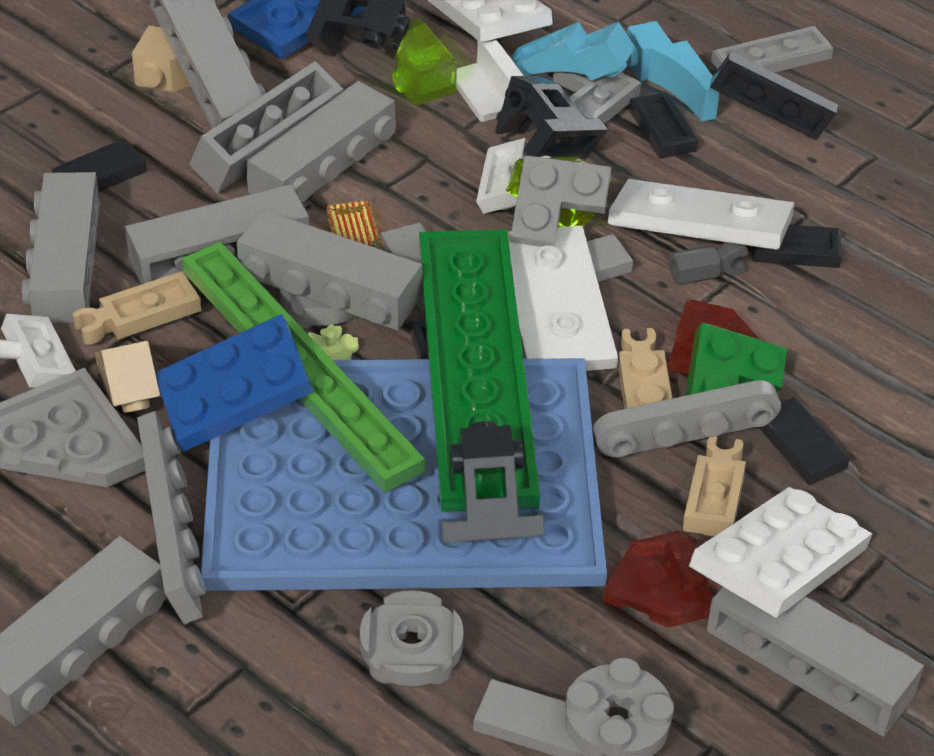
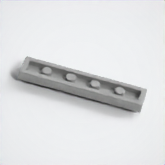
[137,411,206,624]

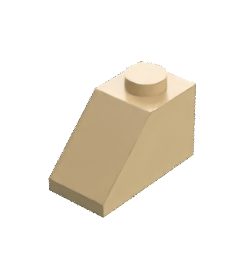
[132,25,190,92]
[94,341,160,413]

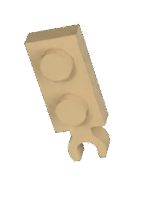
[72,271,201,345]
[618,328,672,409]
[683,436,746,536]

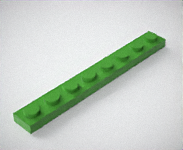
[182,241,425,493]

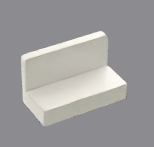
[449,39,524,122]

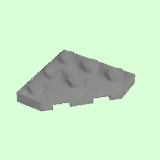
[0,368,145,487]

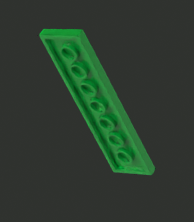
[419,229,541,512]

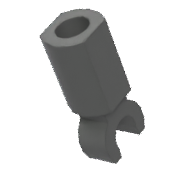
[669,242,748,284]

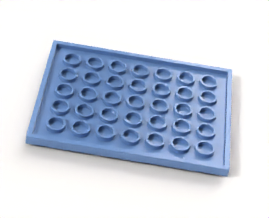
[201,358,607,591]

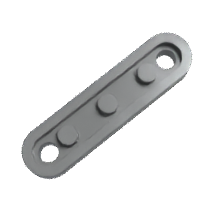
[593,380,781,457]

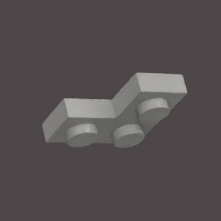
[553,72,642,124]
[511,156,611,247]

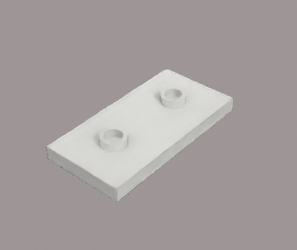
[608,179,794,250]
[508,226,618,371]

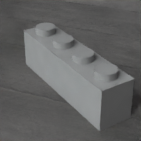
[150,0,266,129]
[189,61,343,194]
[246,81,396,202]
[22,172,100,323]
[125,184,309,284]
[237,210,422,331]
[0,536,167,727]
[707,587,924,737]

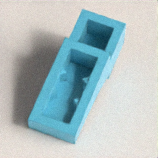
[511,21,635,81]
[626,21,720,122]

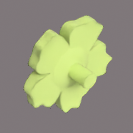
[308,324,359,360]

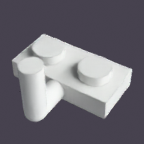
[476,138,553,214]
[0,314,76,388]

